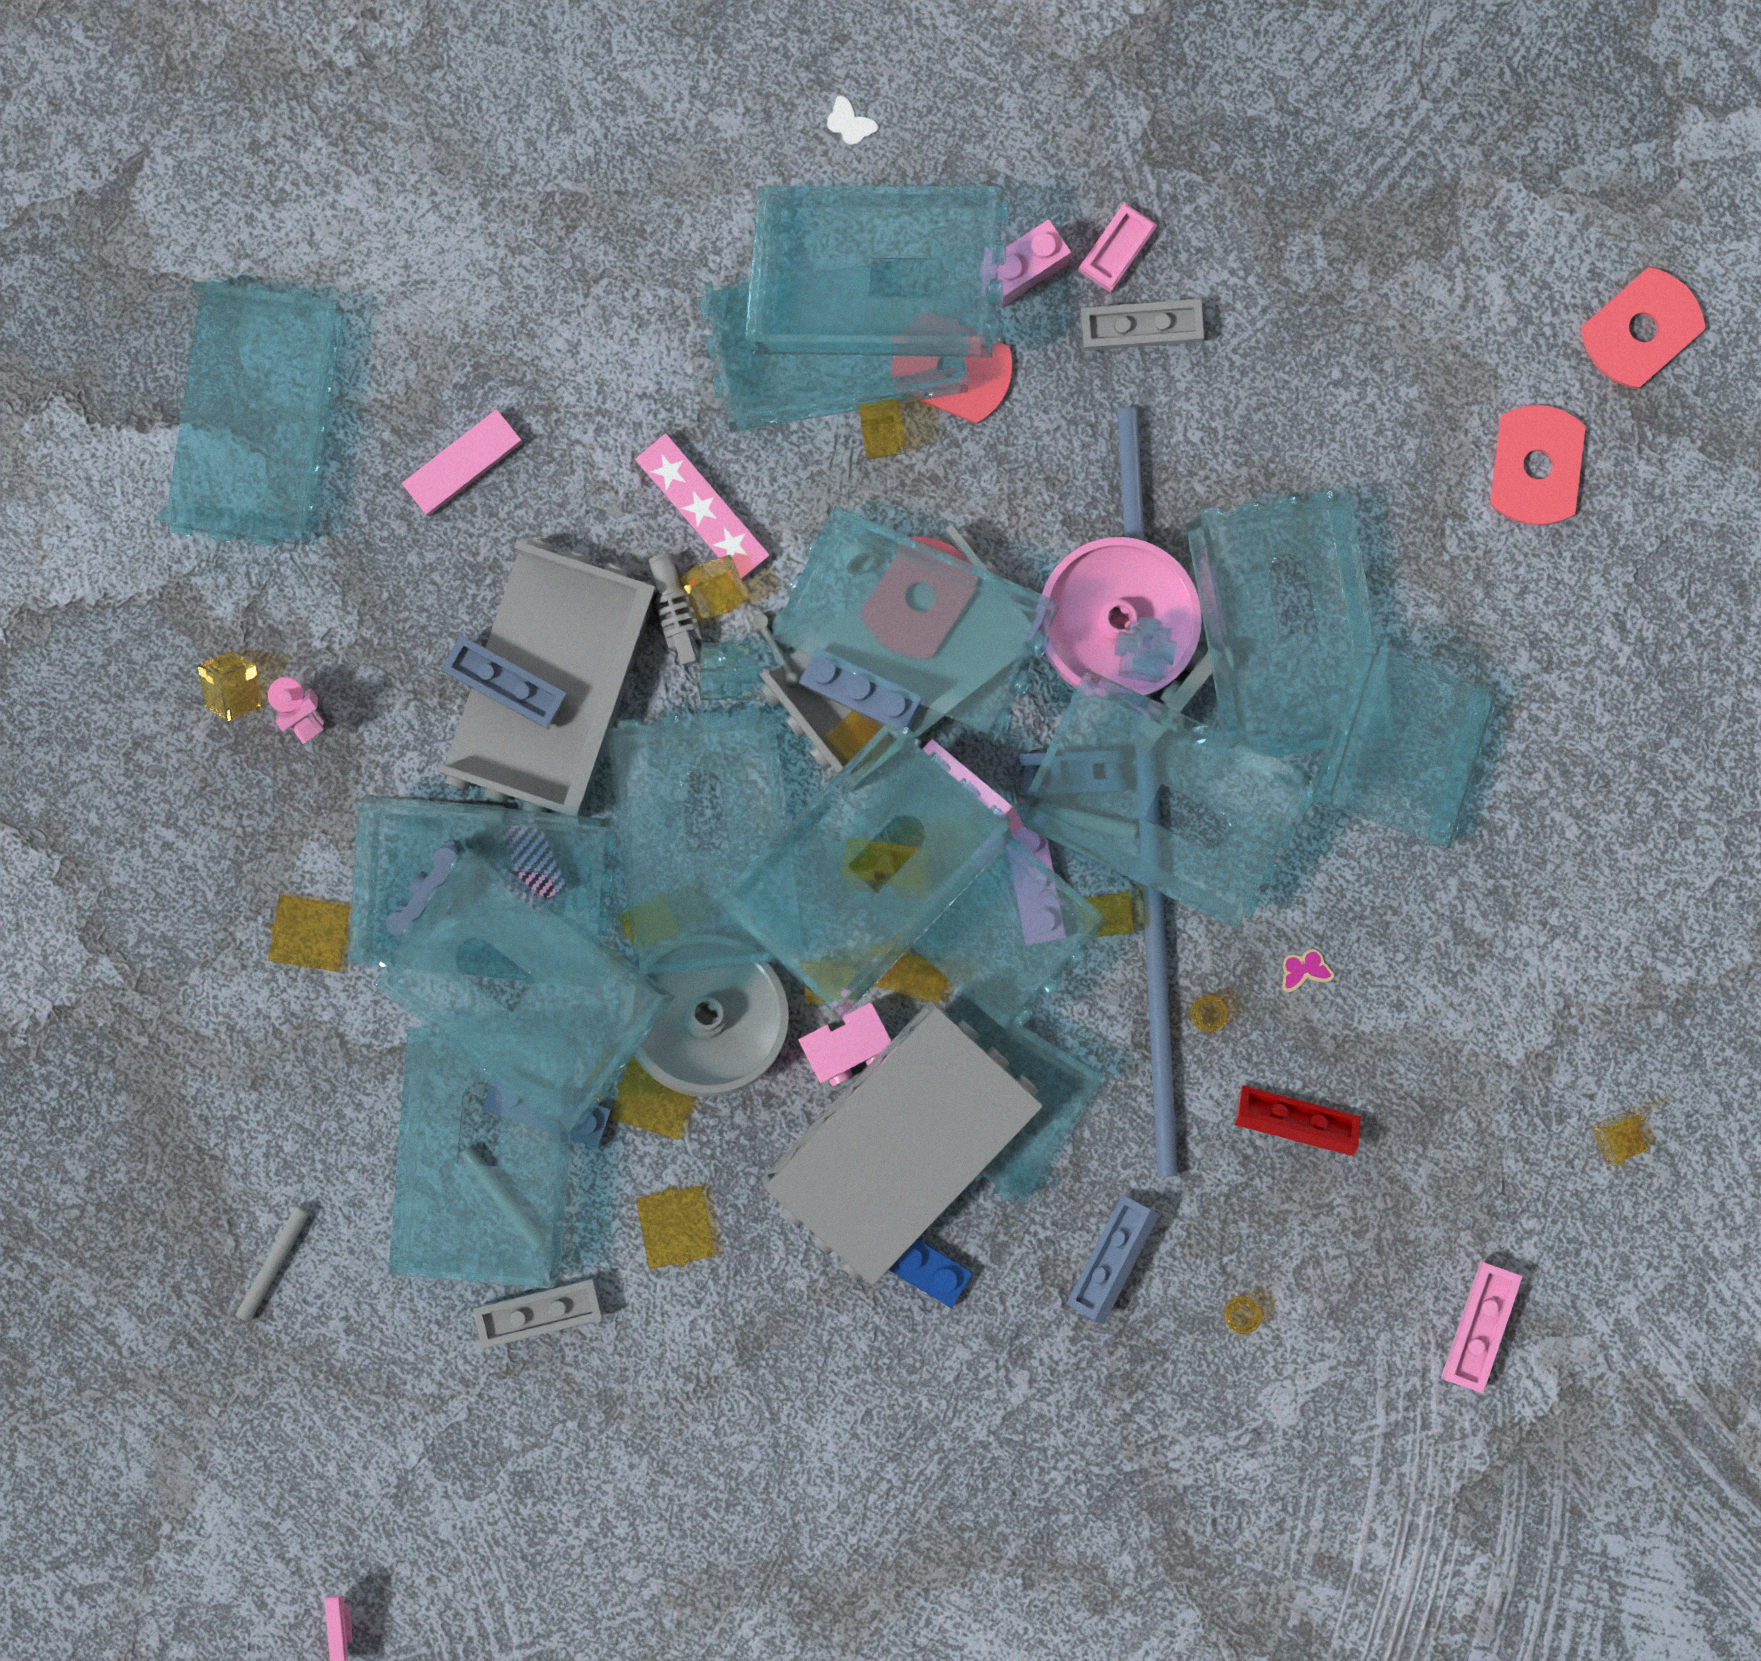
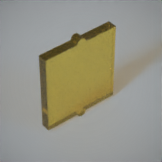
[268,895,351,972]
[610,1054,693,1140]
[636,1185,716,1269]

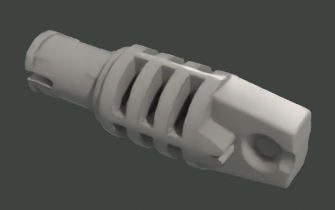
[649,553,703,666]

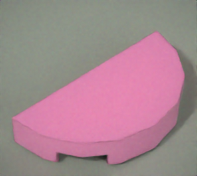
[324,1594,352,1661]

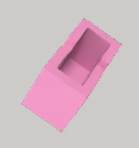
[980,219,1071,308]
[798,1002,891,1086]

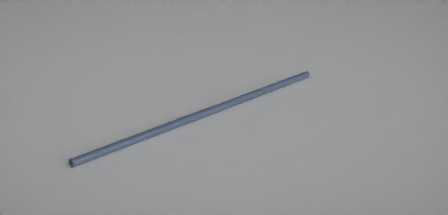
[1118,407,1178,1177]

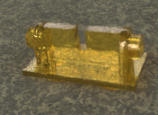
[861,942,950,1005]

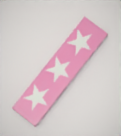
[635,433,770,583]

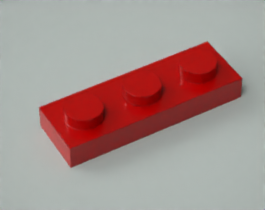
[1234,1085,1361,1157]

